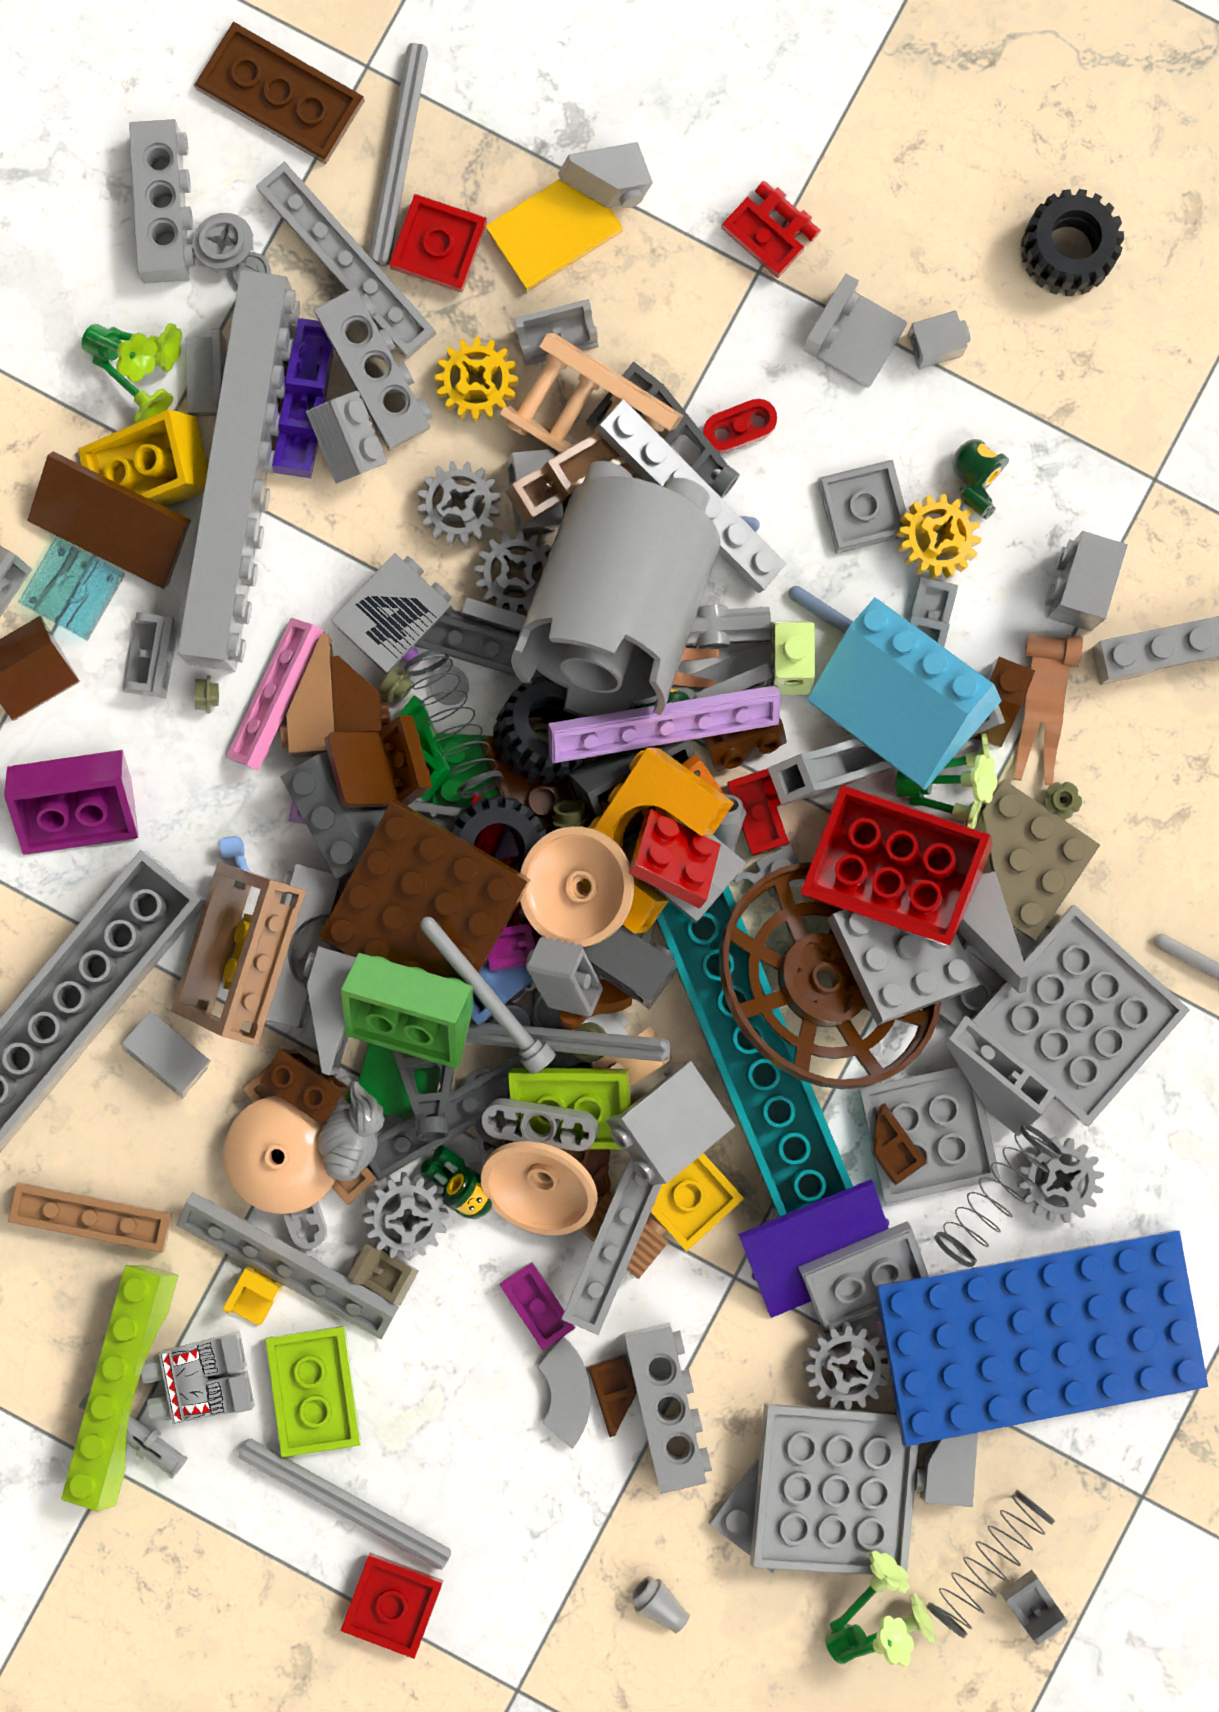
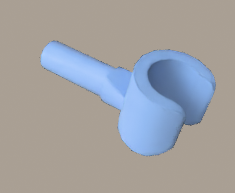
[220,836,250,871]

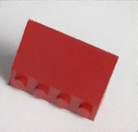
[800,785,993,947]

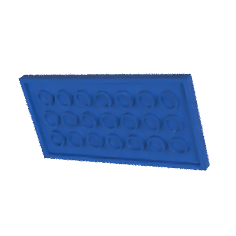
[874,1230,1209,1446]

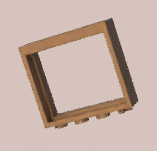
[171,862,306,1046]

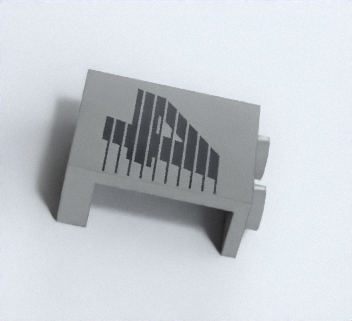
[330,553,453,675]

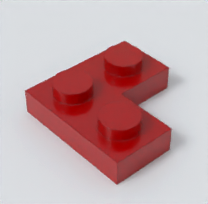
[727,768,791,856]

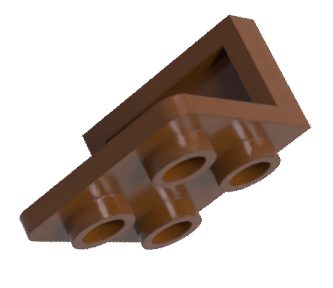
[325,715,432,807]

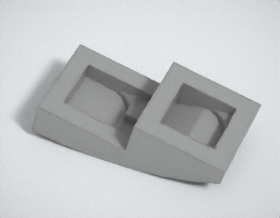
[909,576,958,647]

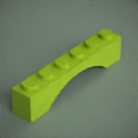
[61,1265,179,1511]

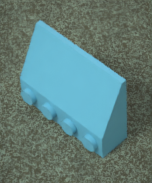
[807,597,1001,791]

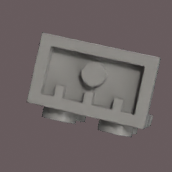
[803,273,907,388]

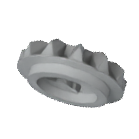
[193,213,254,272]

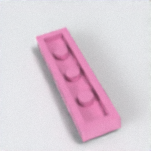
[226,618,324,771]

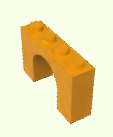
[582,747,734,934]

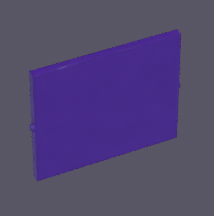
[738,1179,890,1318]

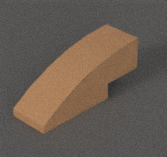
[505,433,626,525]

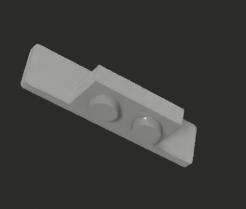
[672,641,773,699]

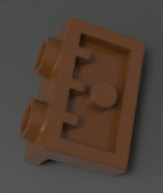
[702,716,787,772]
[260,1049,351,1124]

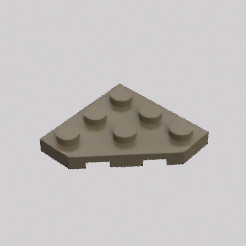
[980,780,1100,942]

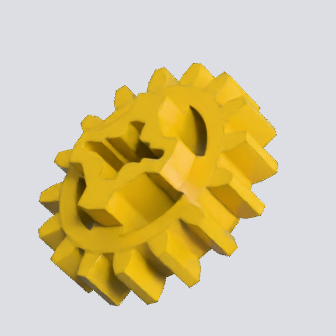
[435,337,519,423]
[896,494,982,580]

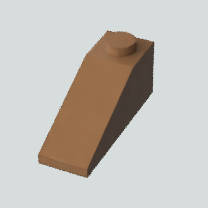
[280,634,335,757]

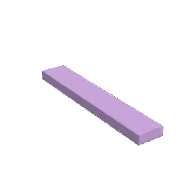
[548,685,781,763]

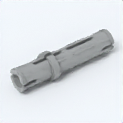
[78,1390,188,1479]

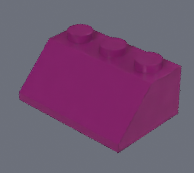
[4,750,139,855]

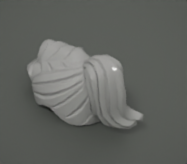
[317,1080,385,1181]

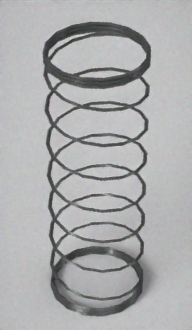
[404,648,503,798]
[934,1124,1062,1267]
[926,1489,1056,1638]

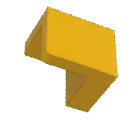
[222,1266,284,1325]

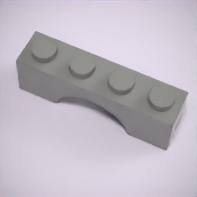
[1092,616,1219,685]
[266,864,345,1028]

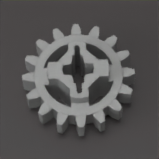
[417,461,501,546]
[475,531,551,613]
[1017,1137,1104,1223]
[362,1172,449,1260]
[803,1322,889,1410]

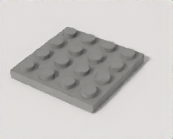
[971,905,1190,1127]
[750,1403,918,1575]

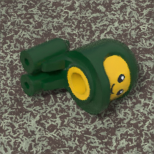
[952,439,1010,520]
[420,1145,492,1219]

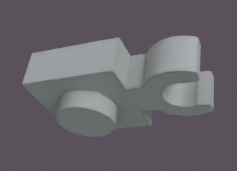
[734,845,805,897]

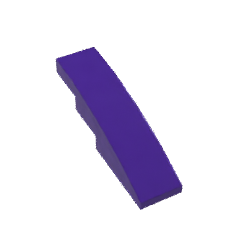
[272,318,334,478]

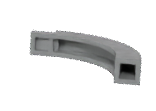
[768,705,1005,805]

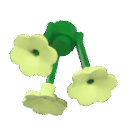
[896,733,997,829]
[825,1551,936,1667]

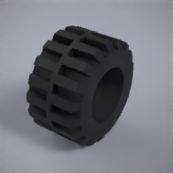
[1021,189,1124,296]
[493,676,586,784]
[449,795,547,873]

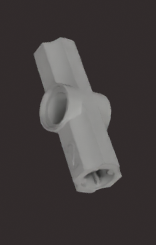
[686,605,771,649]

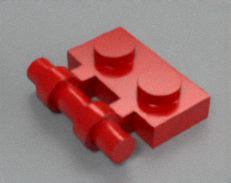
[721,180,821,279]

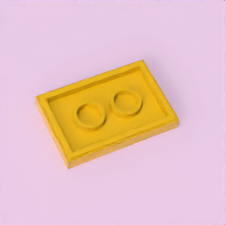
[485,179,623,292]

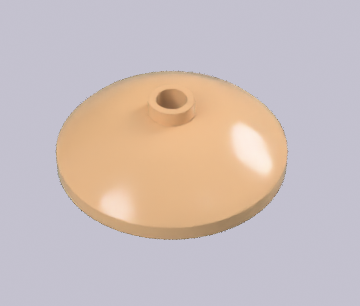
[520,826,634,947]
[223,1095,336,1214]
[481,1141,597,1236]

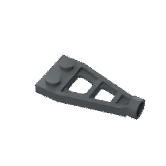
[586,361,740,498]
[392,1050,455,1141]

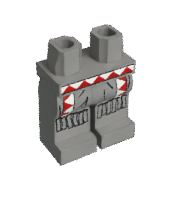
[141,1331,255,1424]

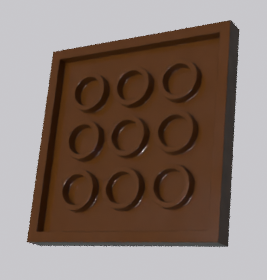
[319,799,531,984]

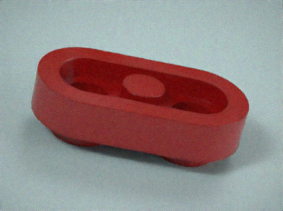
[703,399,778,454]

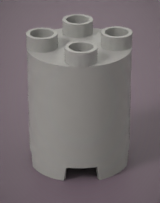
[511,461,720,718]

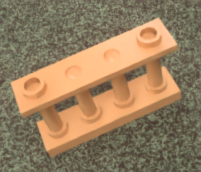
[500,333,684,476]

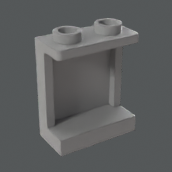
[607,1061,735,1185]

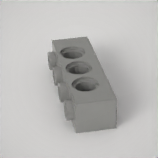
[129,119,195,284]
[314,288,433,451]
[624,1322,712,1494]

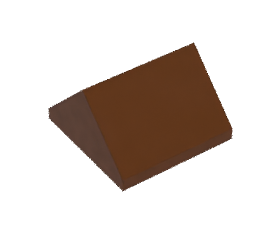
[0,615,80,721]

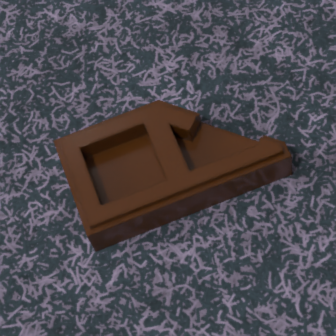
[871,1103,927,1186]
[588,1354,637,1437]

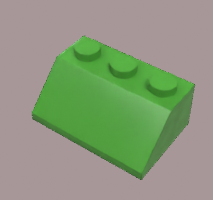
[341,953,473,1069]

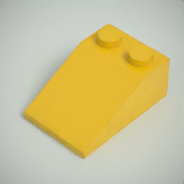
[78,409,208,506]

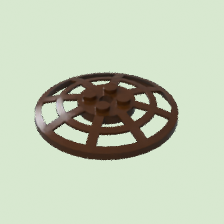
[719,862,941,1089]

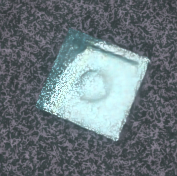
[18,536,125,641]

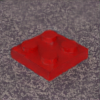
[389,194,487,293]
[628,809,721,909]
[340,1552,444,1659]

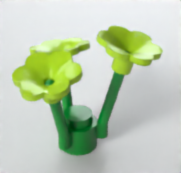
[81,323,182,424]

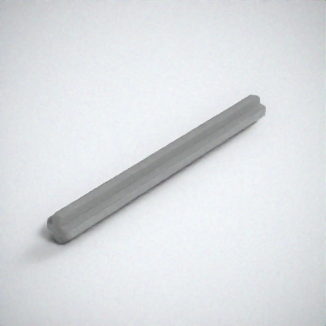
[369,43,428,266]
[465,1021,670,1062]
[238,1439,451,1569]

